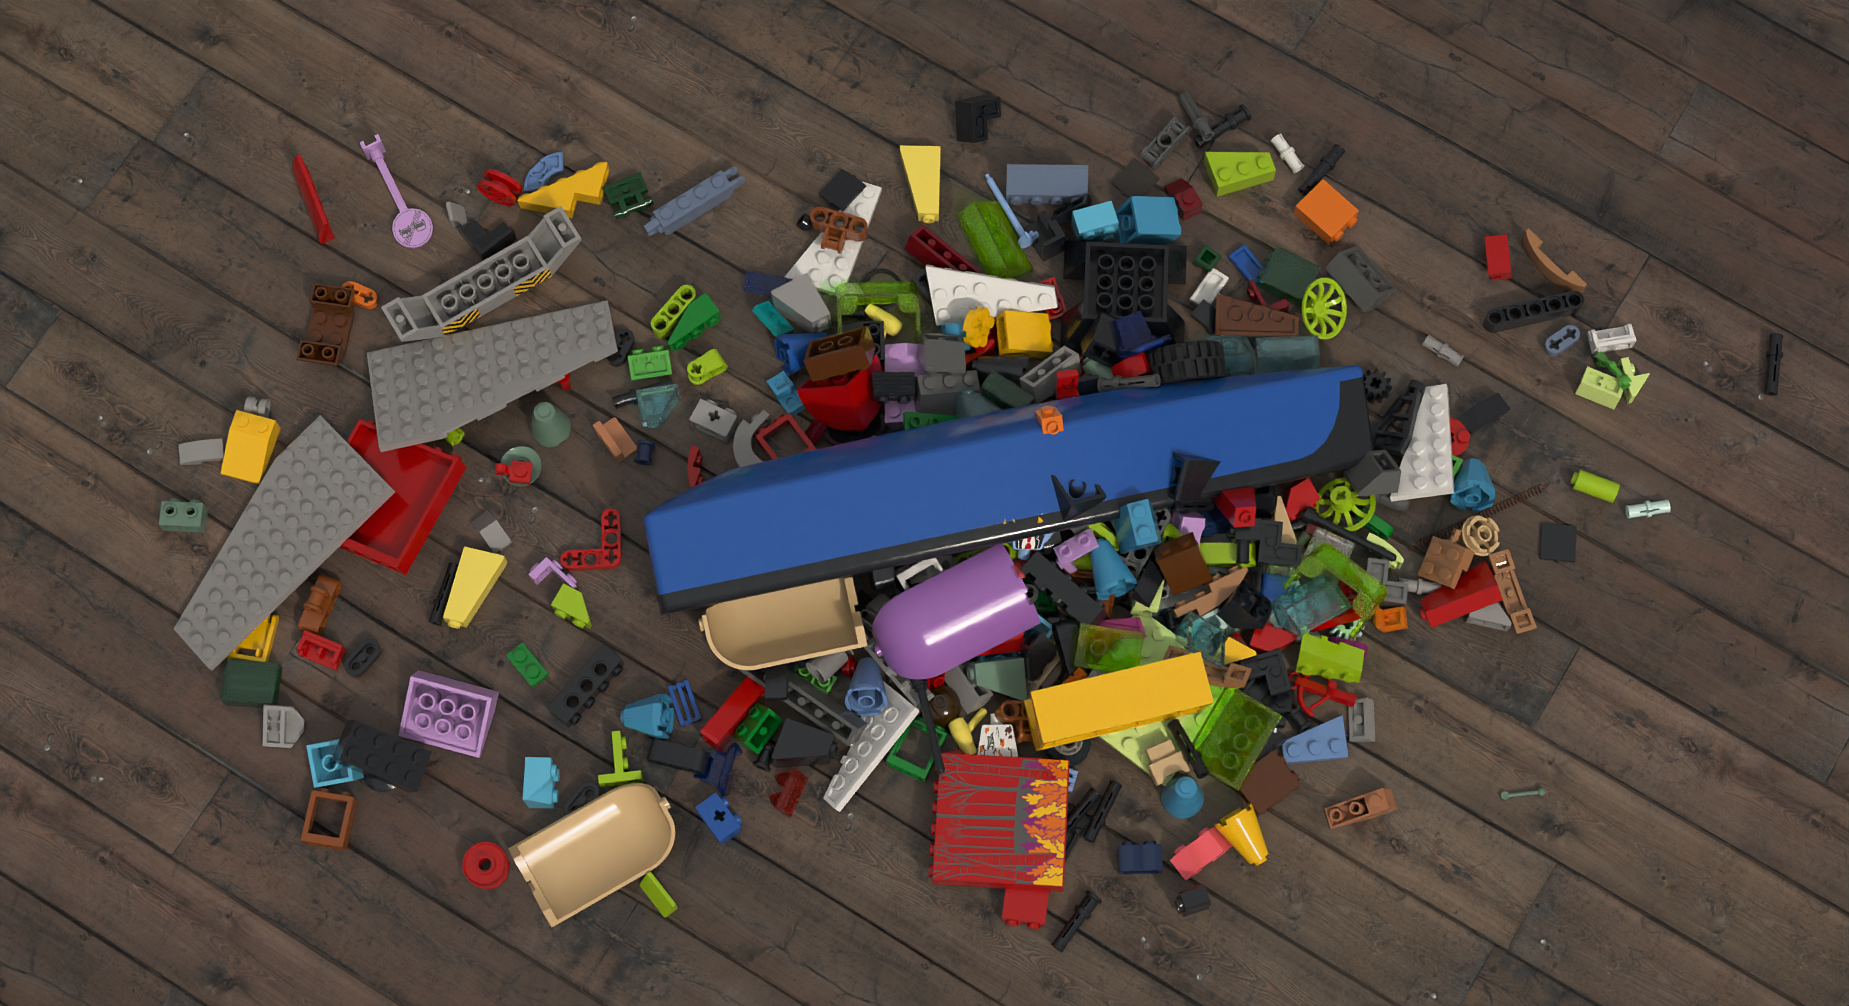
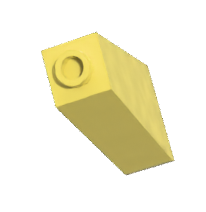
[900,145,941,223]
[443,547,507,629]

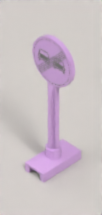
[359,134,433,249]

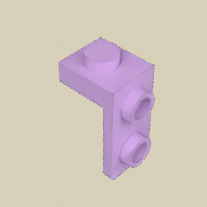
[1053,528,1099,574]
[528,557,578,591]

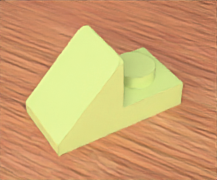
[1617,357,1650,404]

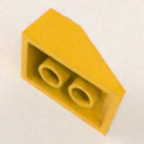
[221,410,281,485]

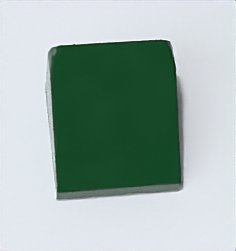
[1192,244,1221,272]

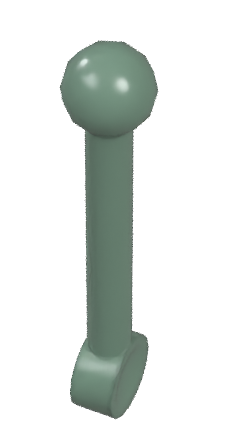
[1500,788,1546,800]

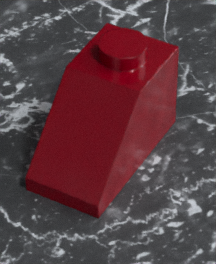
[1164,178,1202,221]

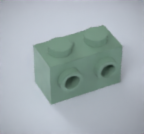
[159,499,208,533]

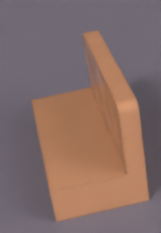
[593,417,638,463]

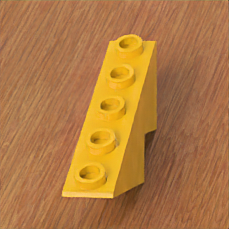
[517,162,610,219]

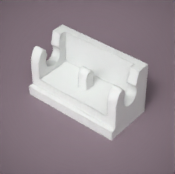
[1587,323,1637,354]

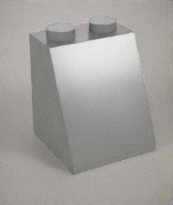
[771,273,832,333]

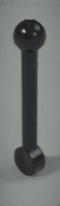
[1065,827,1082,858]

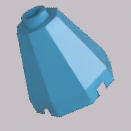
[1450,458,1495,512]
[621,694,675,740]

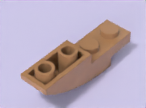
[1170,565,1248,618]

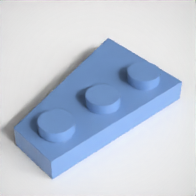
[1281,715,1348,764]

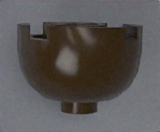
[920,685,961,728]

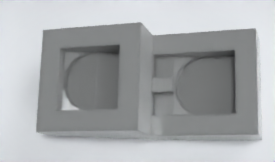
[178,439,224,465]

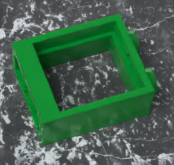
[886,716,947,783]

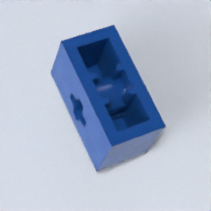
[695,793,742,845]

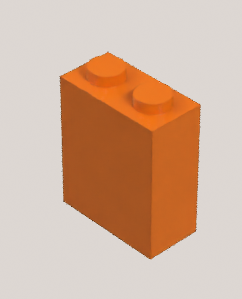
[1293,179,1359,245]

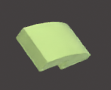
[1366,533,1404,569]

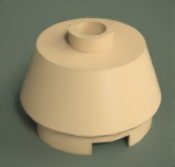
[1458,515,1500,556]

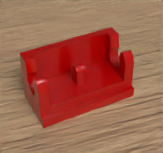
[1485,234,1512,280]
[296,630,347,671]

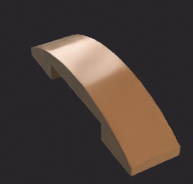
[1522,228,1587,294]
[1488,549,1537,635]
[1163,645,1252,688]

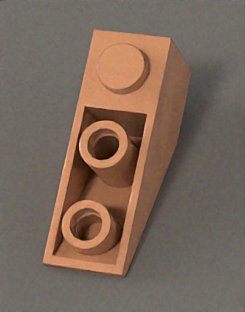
[1324,788,1398,829]

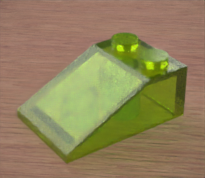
[1074,623,1145,672]

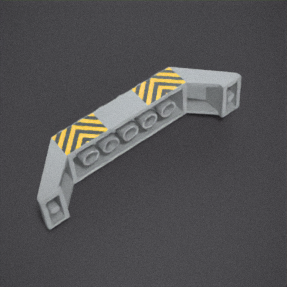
[381,206,582,342]

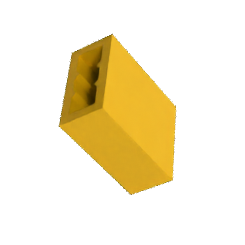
[995,310,1053,359]

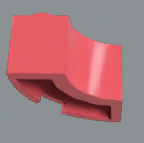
[1170,827,1232,881]

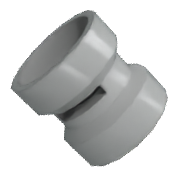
[244,396,271,418]

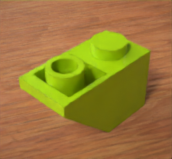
[551,583,592,629]

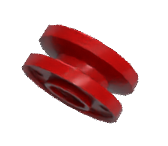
[476,169,523,207]
[462,842,510,890]

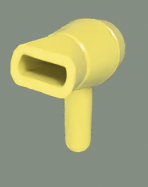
[865,303,902,341]
[948,708,987,755]

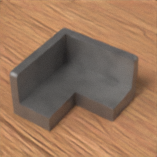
[1362,557,1408,609]

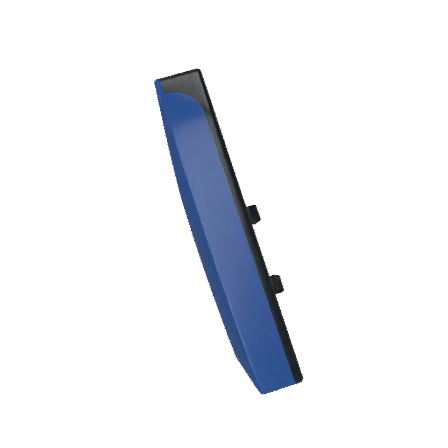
[643,365,1374,615]

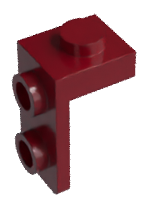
[1246,279,1289,312]

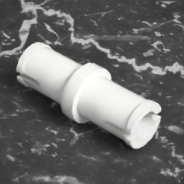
[1271,134,1304,173]

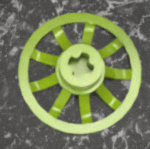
[1302,278,1347,339]
[1314,477,1376,532]

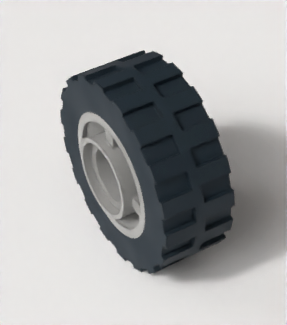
[1044,738,1091,768]

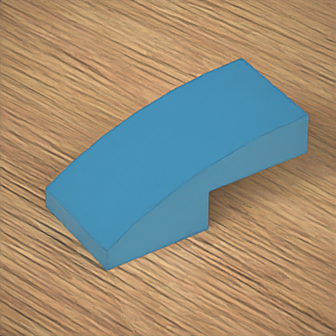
[766,371,806,416]

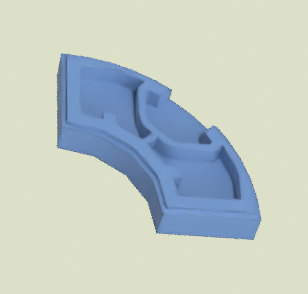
[524,152,564,194]

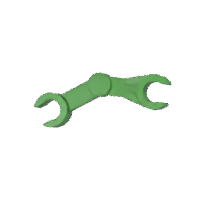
[1593,352,1632,390]

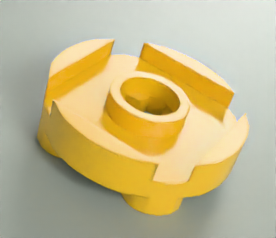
[963,305,995,348]

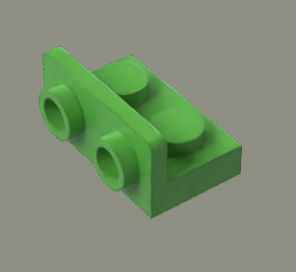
[628,345,672,380]

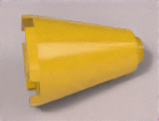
[1214,803,1269,866]

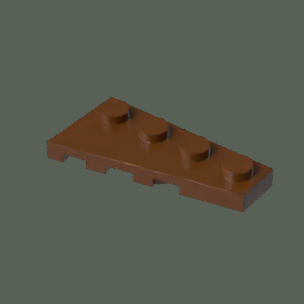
[1215,293,1299,337]

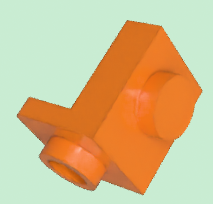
[1035,406,1064,435]
[1373,606,1408,633]

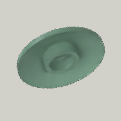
[500,446,542,487]

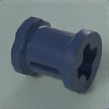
[634,440,656,465]

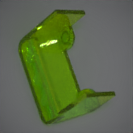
[834,281,921,342]
[1283,543,1387,641]

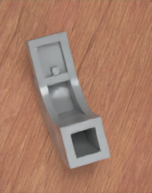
[733,409,771,468]

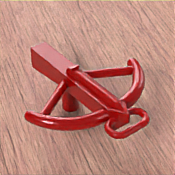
[1288,671,1357,717]

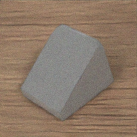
[446,202,468,228]

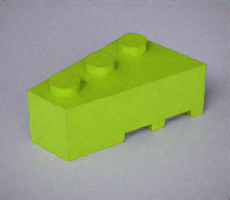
[1203,152,1276,197]
[1296,628,1365,683]

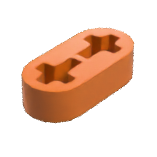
[342,281,379,310]

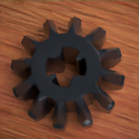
[1363,369,1392,404]

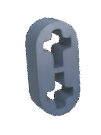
[1543,325,1580,357]

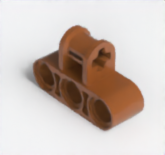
[810,207,868,254]
[298,574,342,636]
[994,700,1033,743]

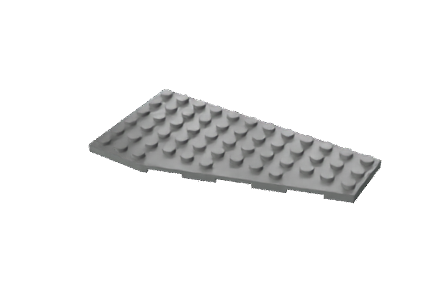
[367,300,618,452]
[174,415,395,671]

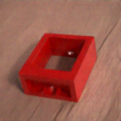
[755,413,816,460]

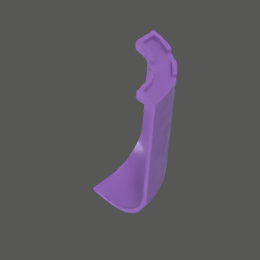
[872,544,1041,679]

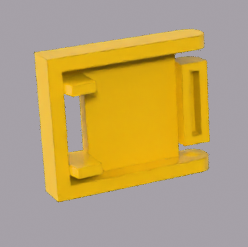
[226,615,279,665]

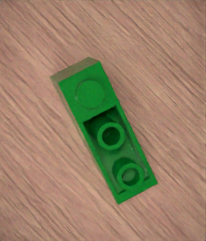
[667,293,721,353]

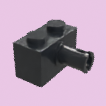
[1226,518,1261,564]

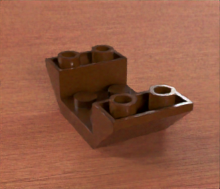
[296,283,355,366]

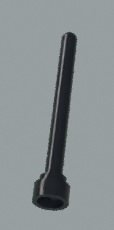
[1302,506,1397,562]
[910,679,945,774]

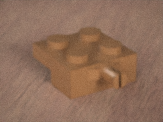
[1418,528,1475,589]

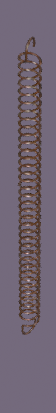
[1408,484,1549,551]

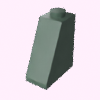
[967,656,1027,701]

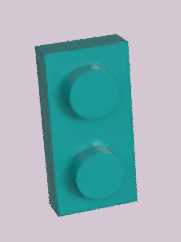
[752,301,795,339]

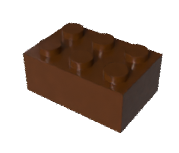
[804,326,876,382]

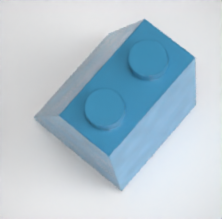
[1115,196,1181,244]
[1113,499,1162,554]

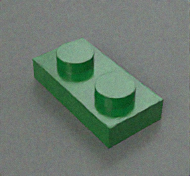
[506,642,549,688]

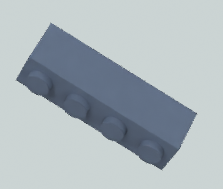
[1006,164,1088,205]

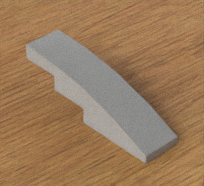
[864,637,934,710]

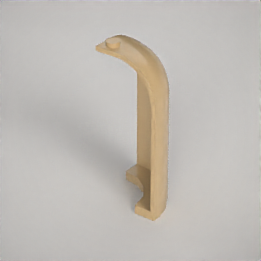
[698,576,867,670]
[508,783,675,927]

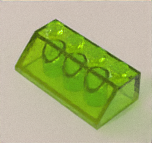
[957,201,1033,279]

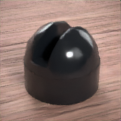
[796,213,812,231]

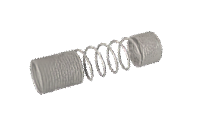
[806,594,890,682]

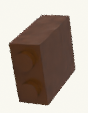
[1153,532,1213,595]
[1231,750,1300,818]

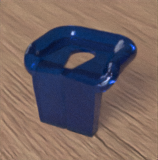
[1114,311,1172,359]
[694,743,742,796]

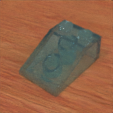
[1175,611,1226,669]

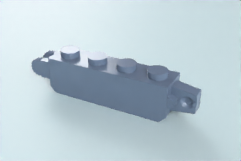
[644,166,745,237]

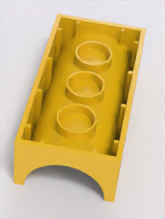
[1023,652,1214,751]

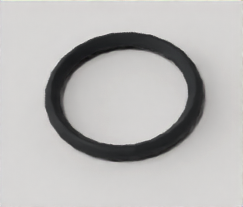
[860,269,903,309]

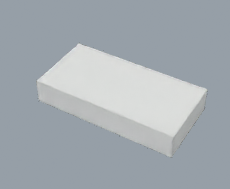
[1190,268,1229,306]

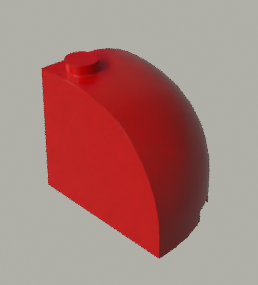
[797,354,883,431]

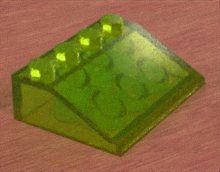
[1184,687,1282,791]

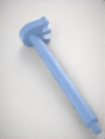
[985,174,1040,248]

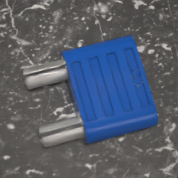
[1261,565,1296,605]

